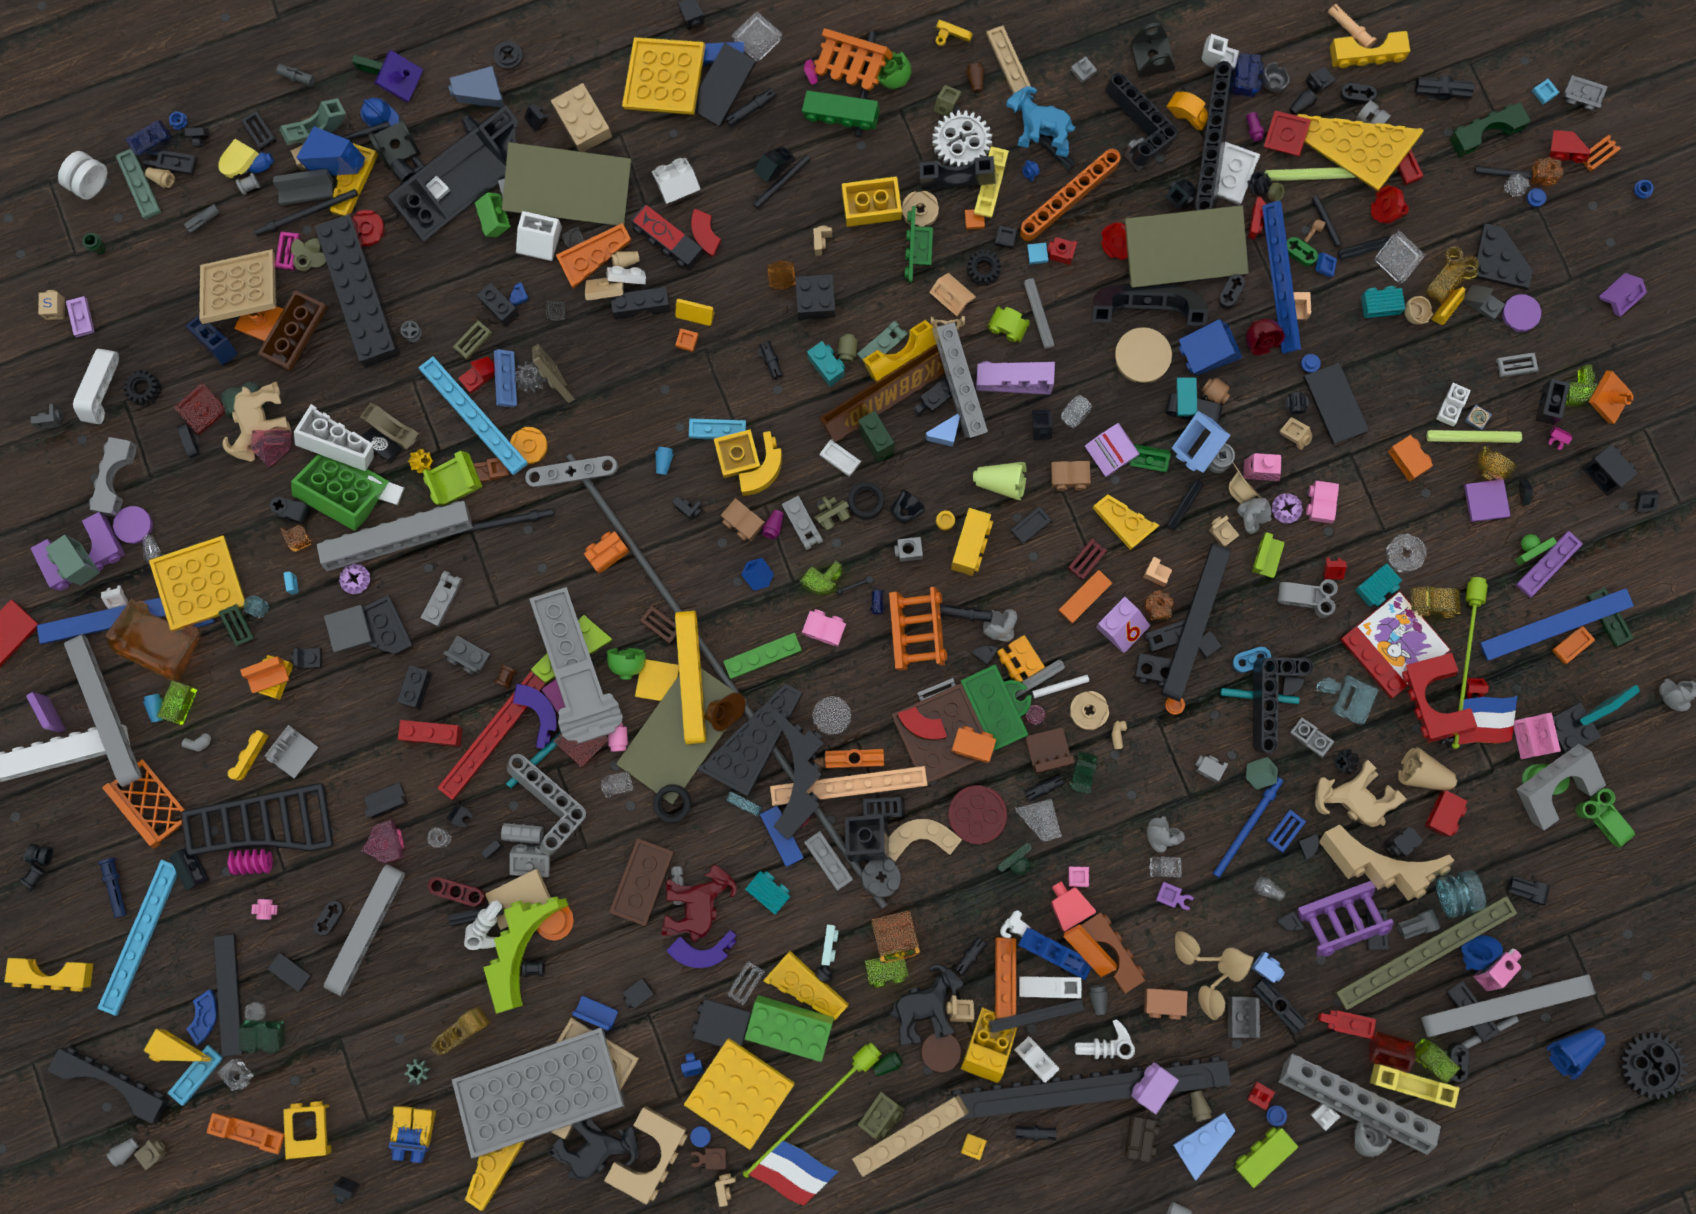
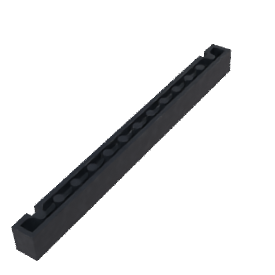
[947,1056,1231,1120]

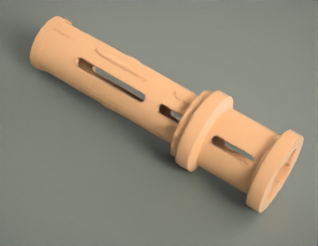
[1328,4,1377,48]

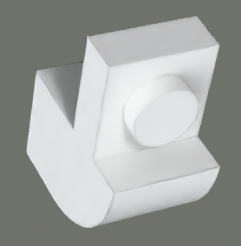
[1202,34,1239,69]
[1015,1036,1059,1083]

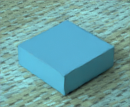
[1532,79,1560,105]
[1027,243,1048,264]
[284,572,299,595]

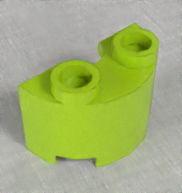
[987,306,1030,343]

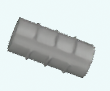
[501,823,544,844]

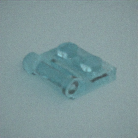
[1332,675,1379,725]

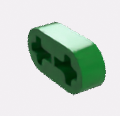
[1287,237,1318,267]

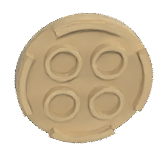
[1115,327,1172,383]

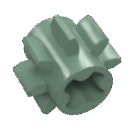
[404,1059,431,1084]

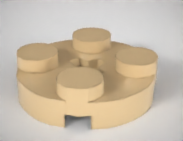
[902,191,939,227]
[1070,691,1109,730]

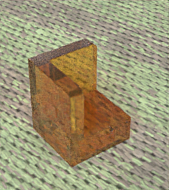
[767,260,795,290]
[280,524,312,552]

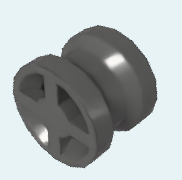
[401,321,422,343]

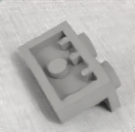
[510,844,550,877]

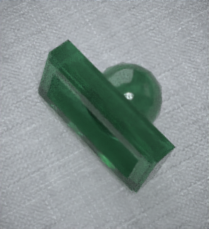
[996,843,1033,875]

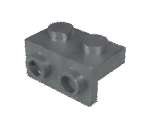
[1562,75,1608,111]
[1228,997,1260,1038]

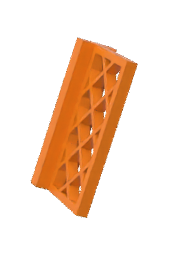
[102,759,191,849]

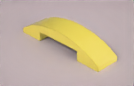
[974,147,1009,218]

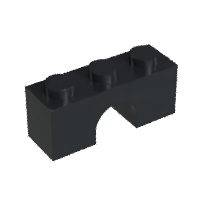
[611,287,671,320]

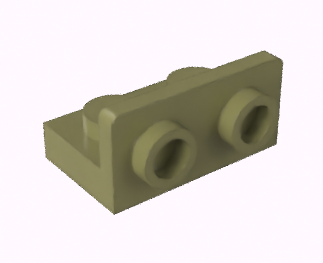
[858,1092,905,1142]

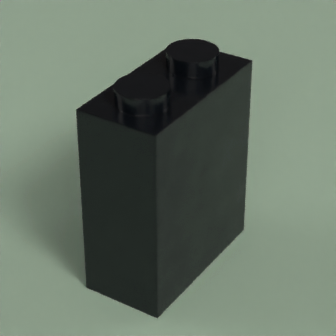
[692,999,752,1047]

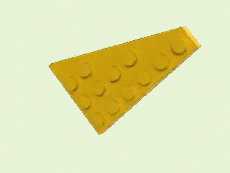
[1297,114,1424,192]

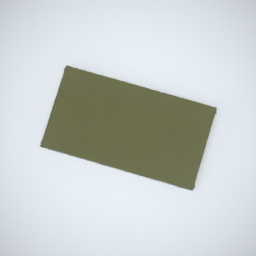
[501,142,632,225]
[1124,205,1249,288]
[616,668,747,805]

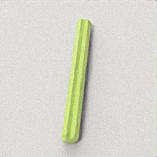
[1264,167,1355,181]
[1426,430,1522,443]

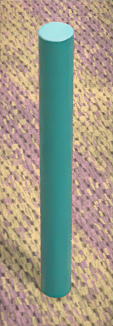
[1220,688,1299,704]
[506,732,564,788]

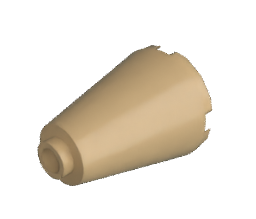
[1398,747,1457,791]

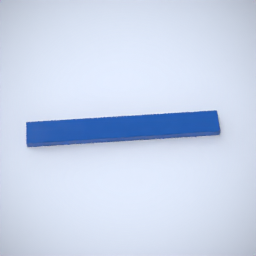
[1262,201,1301,353]
[1479,589,1634,661]
[37,598,166,645]

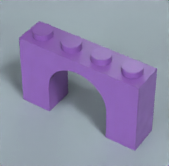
[30,512,126,591]

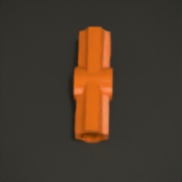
[825,749,884,768]

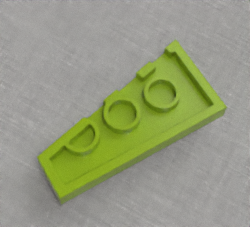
[531,615,612,684]

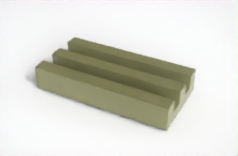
[453,320,493,361]

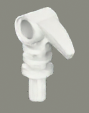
[464,900,502,950]
[1075,1019,1135,1059]

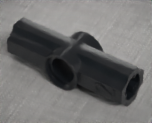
[1414,76,1474,100]
[1252,977,1307,1034]

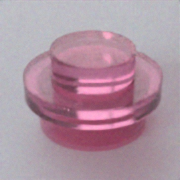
[1026,705,1045,725]

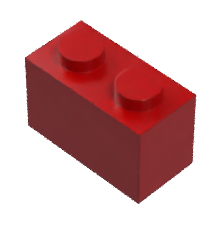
[1424,790,1467,837]

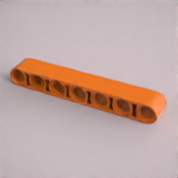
[1020,149,1120,241]

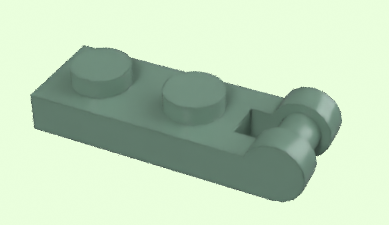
[857,321,908,363]

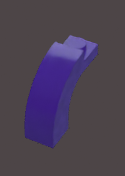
[513,683,556,749]
[666,930,737,968]

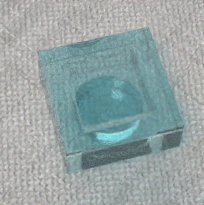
[1316,678,1341,693]

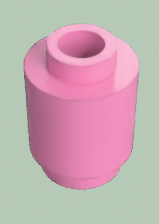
[608,723,628,752]

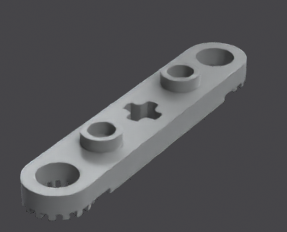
[525,456,618,487]

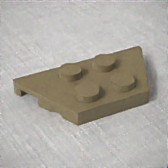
[532,343,575,403]

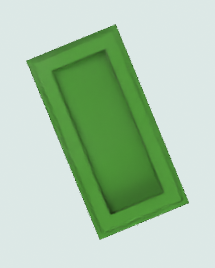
[1515,534,1557,565]

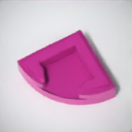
[804,59,818,85]

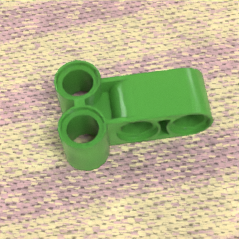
[1575,789,1635,848]

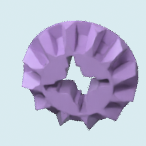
[1272,493,1303,523]
[339,564,370,594]

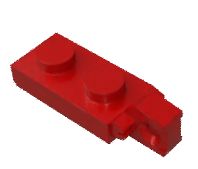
[1317,1010,1376,1039]

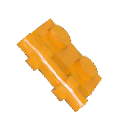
[997,635,1045,682]

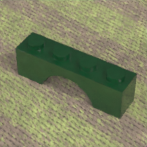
[1450,102,1531,158]

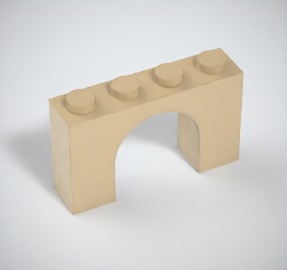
[604,1106,688,1205]

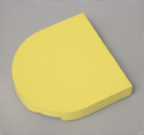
[219,139,259,178]

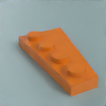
[556,223,631,289]

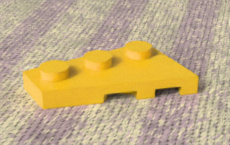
[1093,494,1159,550]

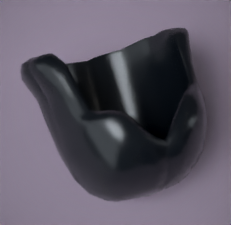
[890,489,926,524]

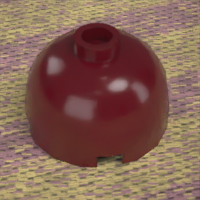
[1245,319,1285,356]

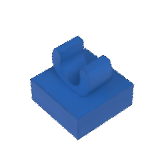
[681,1053,705,1078]

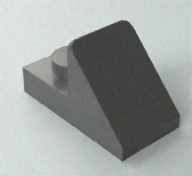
[1463,285,1505,321]

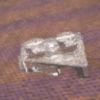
[1015,799,1062,842]

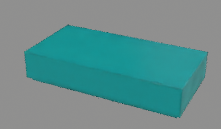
[1176,378,1197,416]

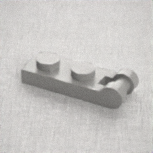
[782,496,823,550]
[421,571,463,627]

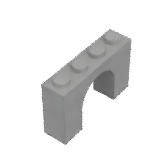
[1517,744,1606,830]

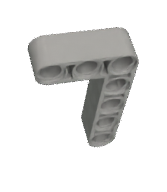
[506,754,586,855]

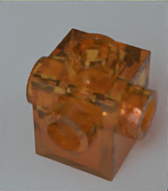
[1532,157,1563,186]
[1145,590,1174,620]

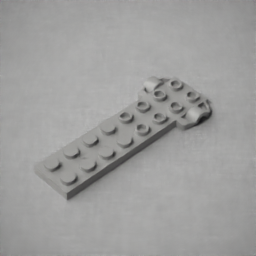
[529,587,623,744]

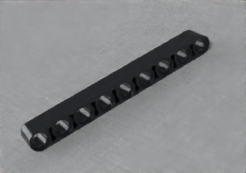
[1196,61,1234,210]
[1161,542,1231,702]

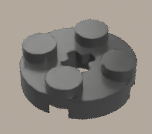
[861,859,901,898]

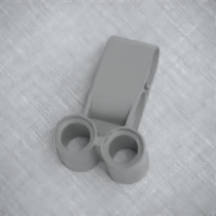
[1278,579,1338,618]

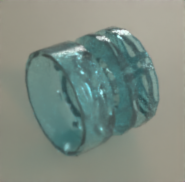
[1436,870,1486,918]

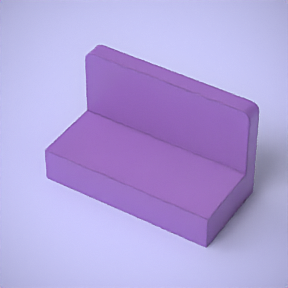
[1599,273,1647,317]

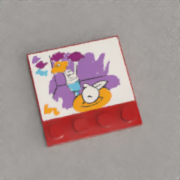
[1340,591,1451,699]

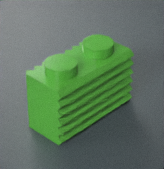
[475,193,511,238]

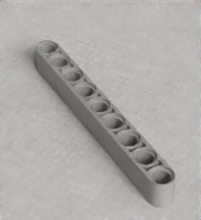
[64,634,142,787]
[1421,974,1596,1037]

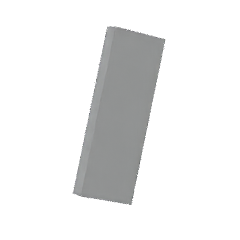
[804,831,853,891]

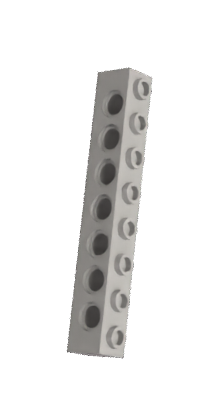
[1279,1054,1441,1155]

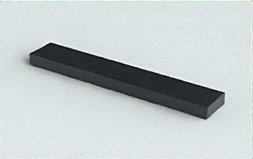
[214,934,244,1057]

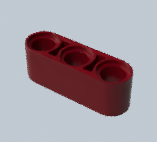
[428,877,486,906]

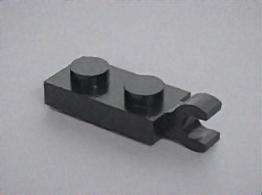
[913,377,953,416]

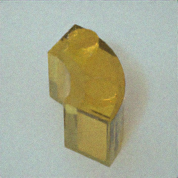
[1411,586,1460,618]

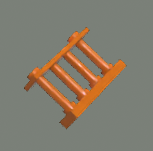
[889,587,947,671]

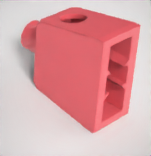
[1051,881,1096,932]

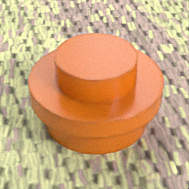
[1165,698,1185,715]

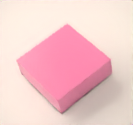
[1069,867,1089,887]

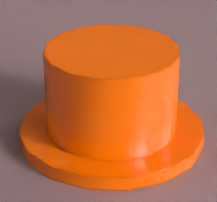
[537,906,574,941]

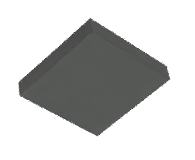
[324,605,372,653]

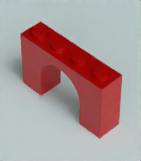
[1402,653,1478,743]

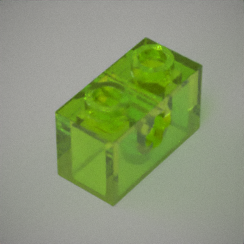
[157,680,197,725]

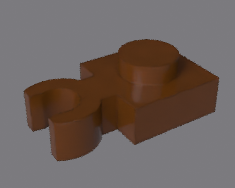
[691,1148,726,1169]

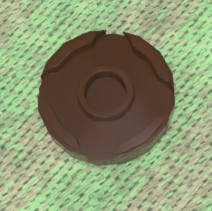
[921,1033,961,1072]

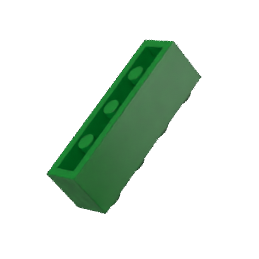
[802,91,880,130]

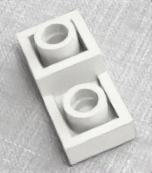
[1436,383,1471,427]

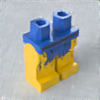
[389,1106,436,1163]

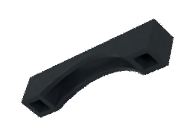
[47,1046,170,1124]

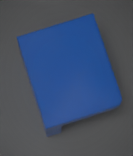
[741,558,774,591]

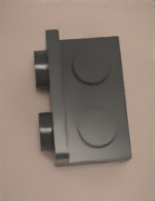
[443,636,491,675]

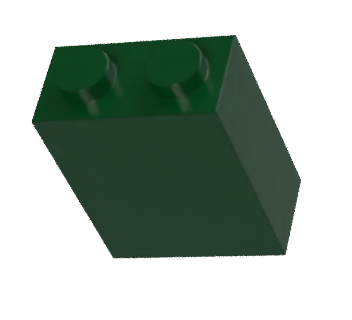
[858,411,894,463]

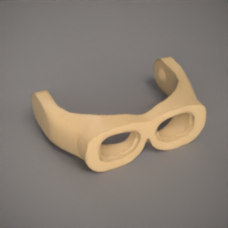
[931,316,965,331]

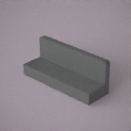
[273,169,334,205]

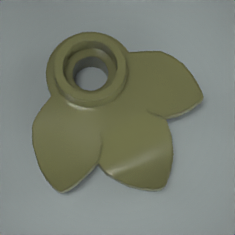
[291,238,326,271]

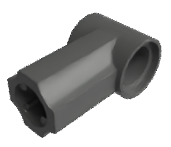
[1397,909,1441,939]

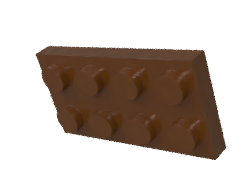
[609,838,674,926]

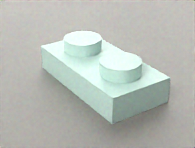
[822,925,839,966]

